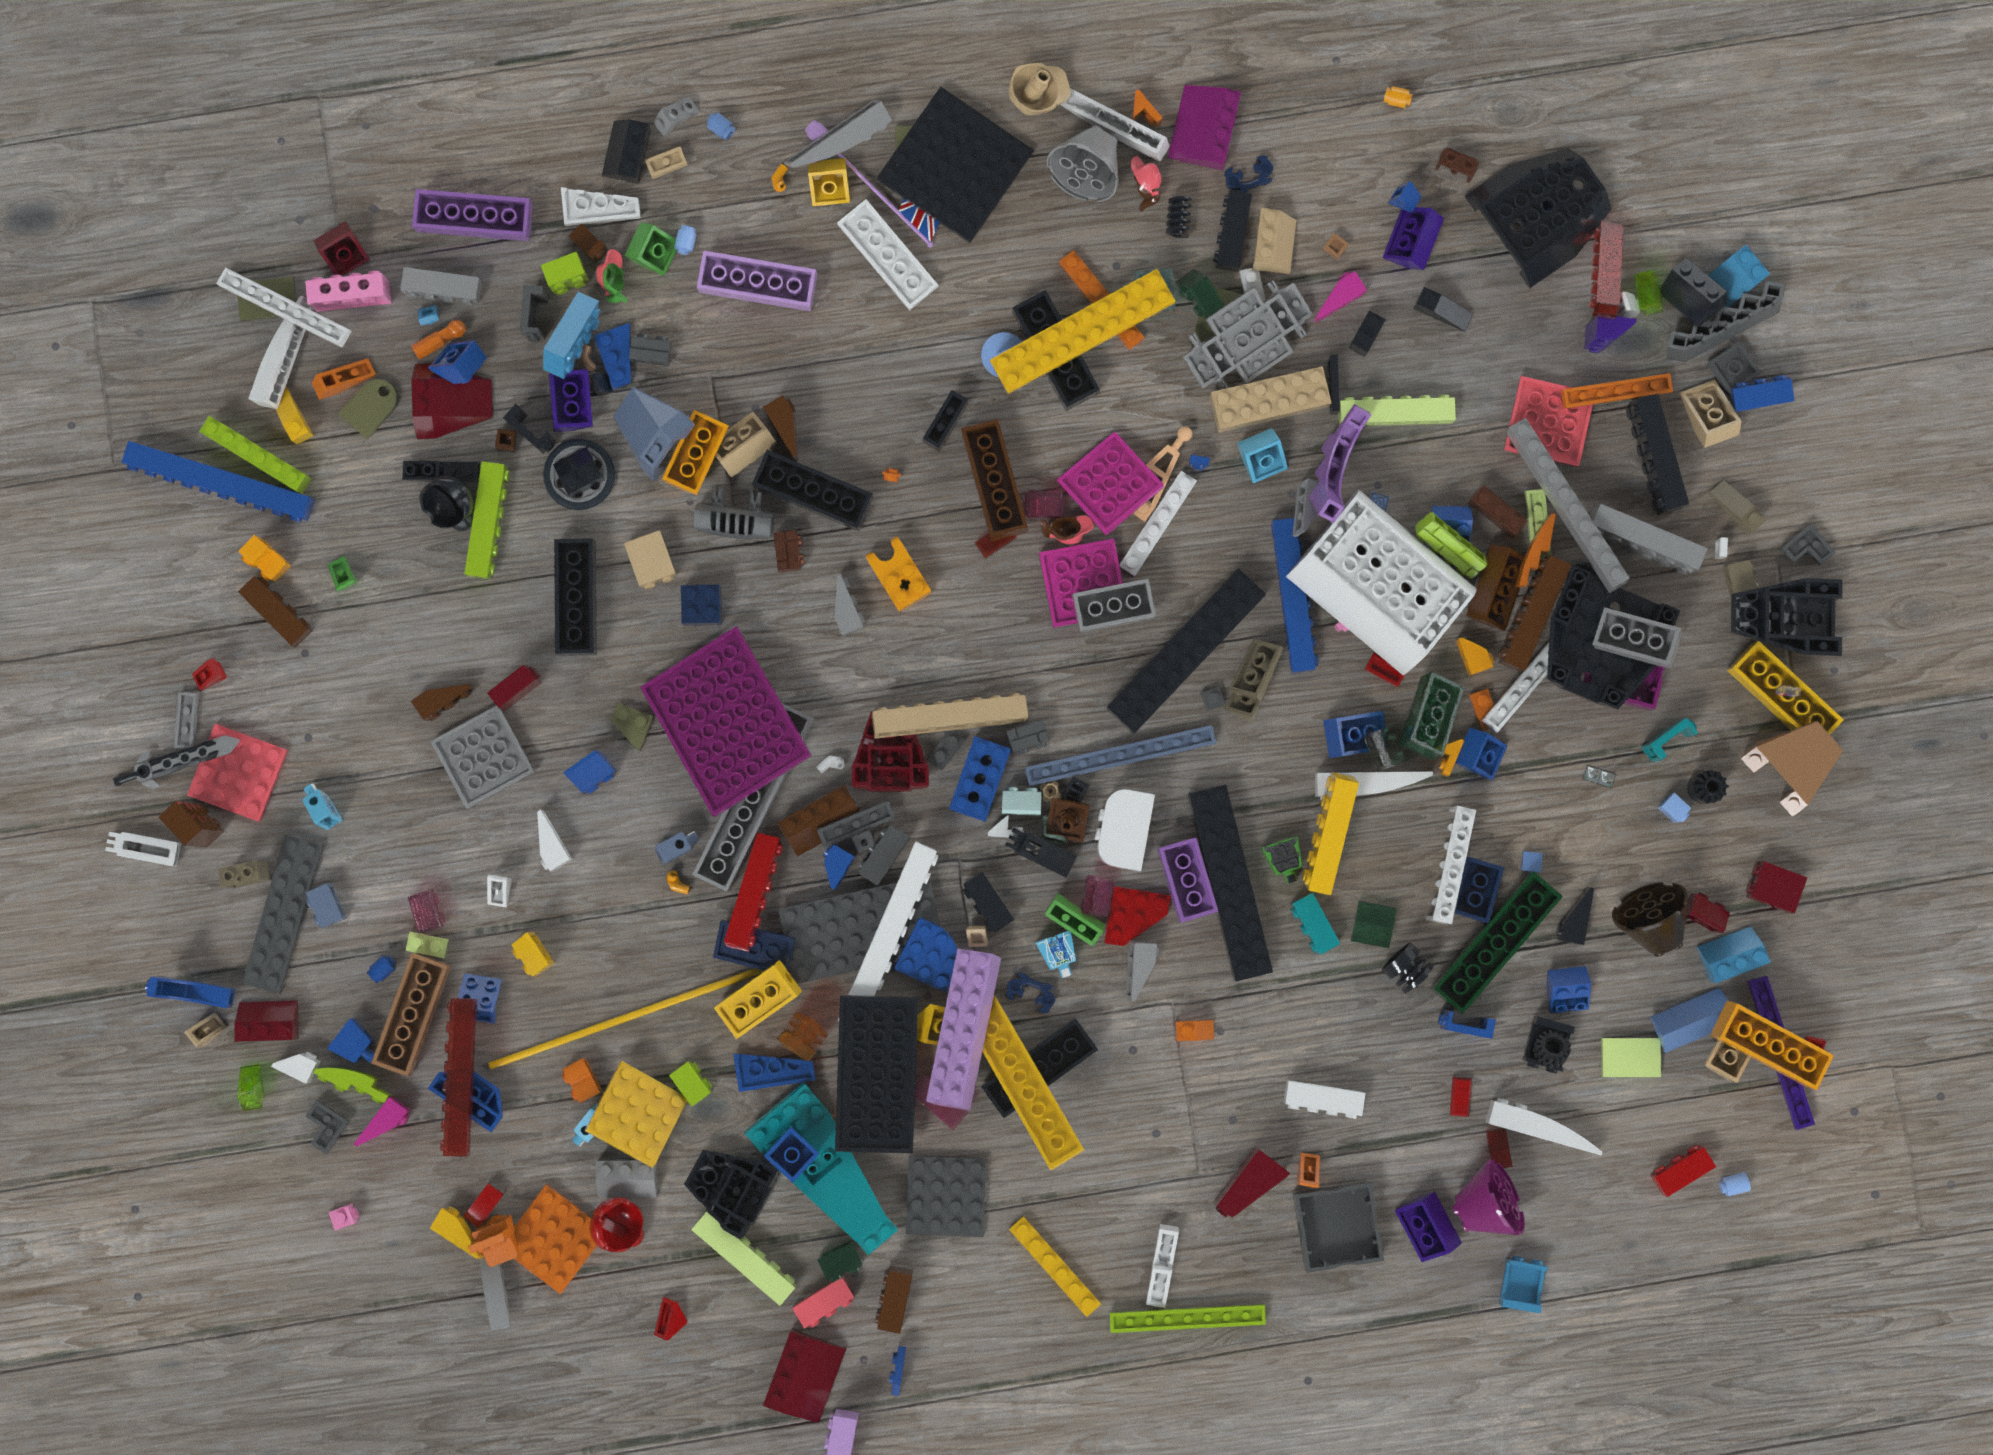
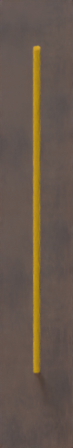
[488,968,763,1070]

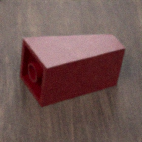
[1214,1146,1290,1218]

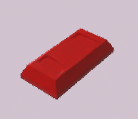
[1365,652,1405,687]
[1450,1077,1472,1117]

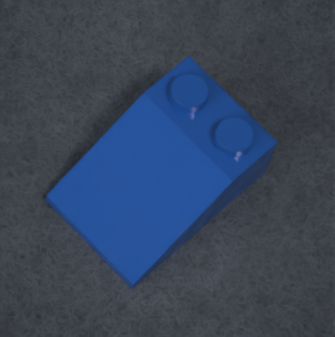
[1323,711,1389,758]
[563,750,617,794]

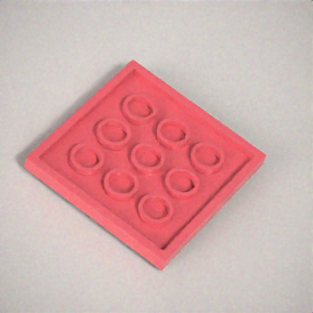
[1503,376,1593,468]
[187,724,288,822]

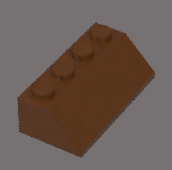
[1466,544,1524,631]
[777,785,860,857]

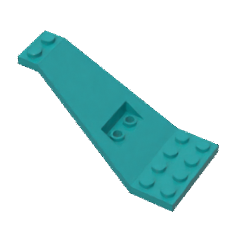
[744,1082,898,1255]

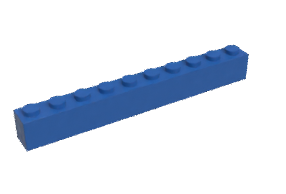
[121,441,315,523]

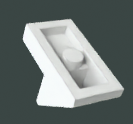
[988,814,1024,838]

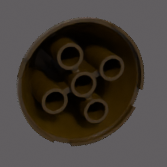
[1612,882,1688,957]

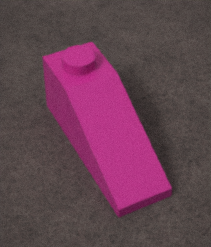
[1314,271,1367,323]
[354,1096,411,1147]

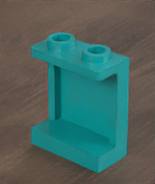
[1641,718,1698,762]

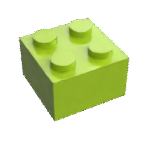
[541,252,590,295]

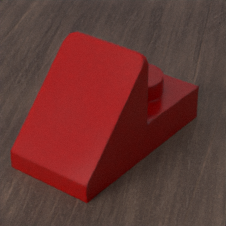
[192,658,227,691]

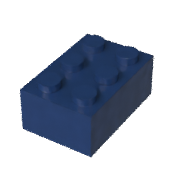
[1454,856,1505,923]

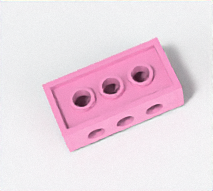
[305,271,392,312]

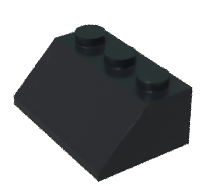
[602,119,651,184]
[1658,258,1727,327]

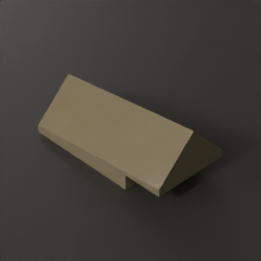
[1225,639,1283,723]

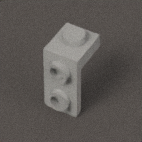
[653,97,699,137]

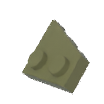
[611,703,654,751]

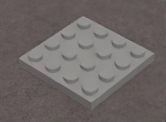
[430,705,535,809]

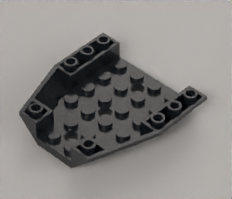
[1464,148,1612,288]
[1547,565,1681,710]

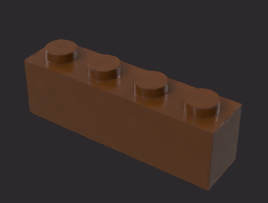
[238,576,312,647]

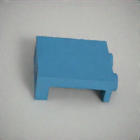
[1499,1256,1548,1314]

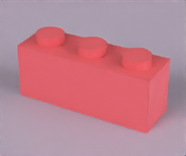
[792,1275,855,1328]

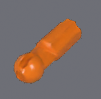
[411,320,466,360]

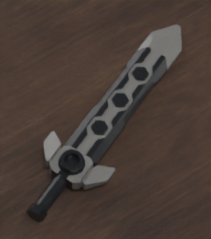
[113,735,239,789]

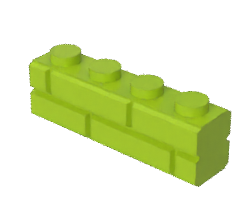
[1415,512,1487,579]

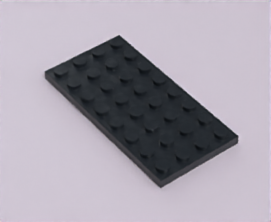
[835,995,918,1154]

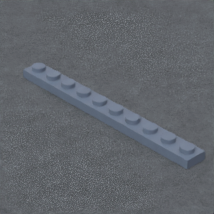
[1025,725,1216,786]

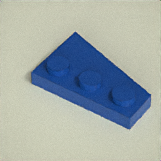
[594,323,632,390]

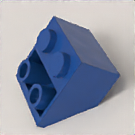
[1430,506,1473,550]
[1546,966,1591,1013]

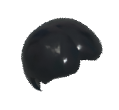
[419,475,474,531]

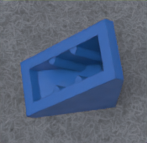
[1388,181,1421,213]

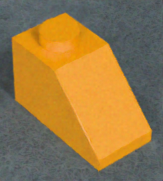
[1455,637,1494,676]

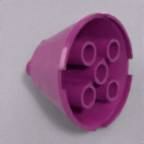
[1453,1159,1525,1235]

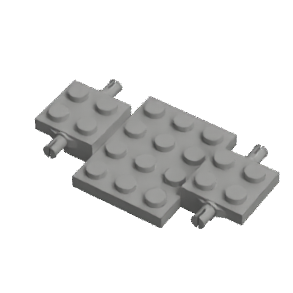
[1182,279,1313,390]

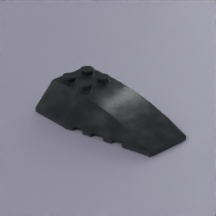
[1731,578,1843,656]

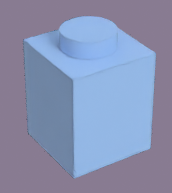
[1657,793,1691,823]

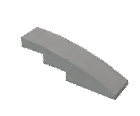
[479,1257,511,1331]

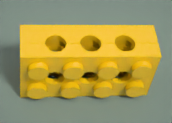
[714,960,802,1039]

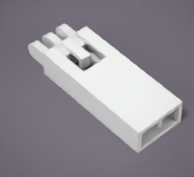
[105,832,182,867]

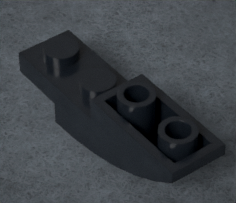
[402,461,480,483]

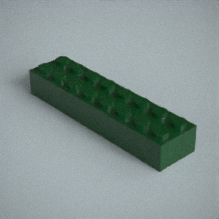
[1430,871,1563,1014]

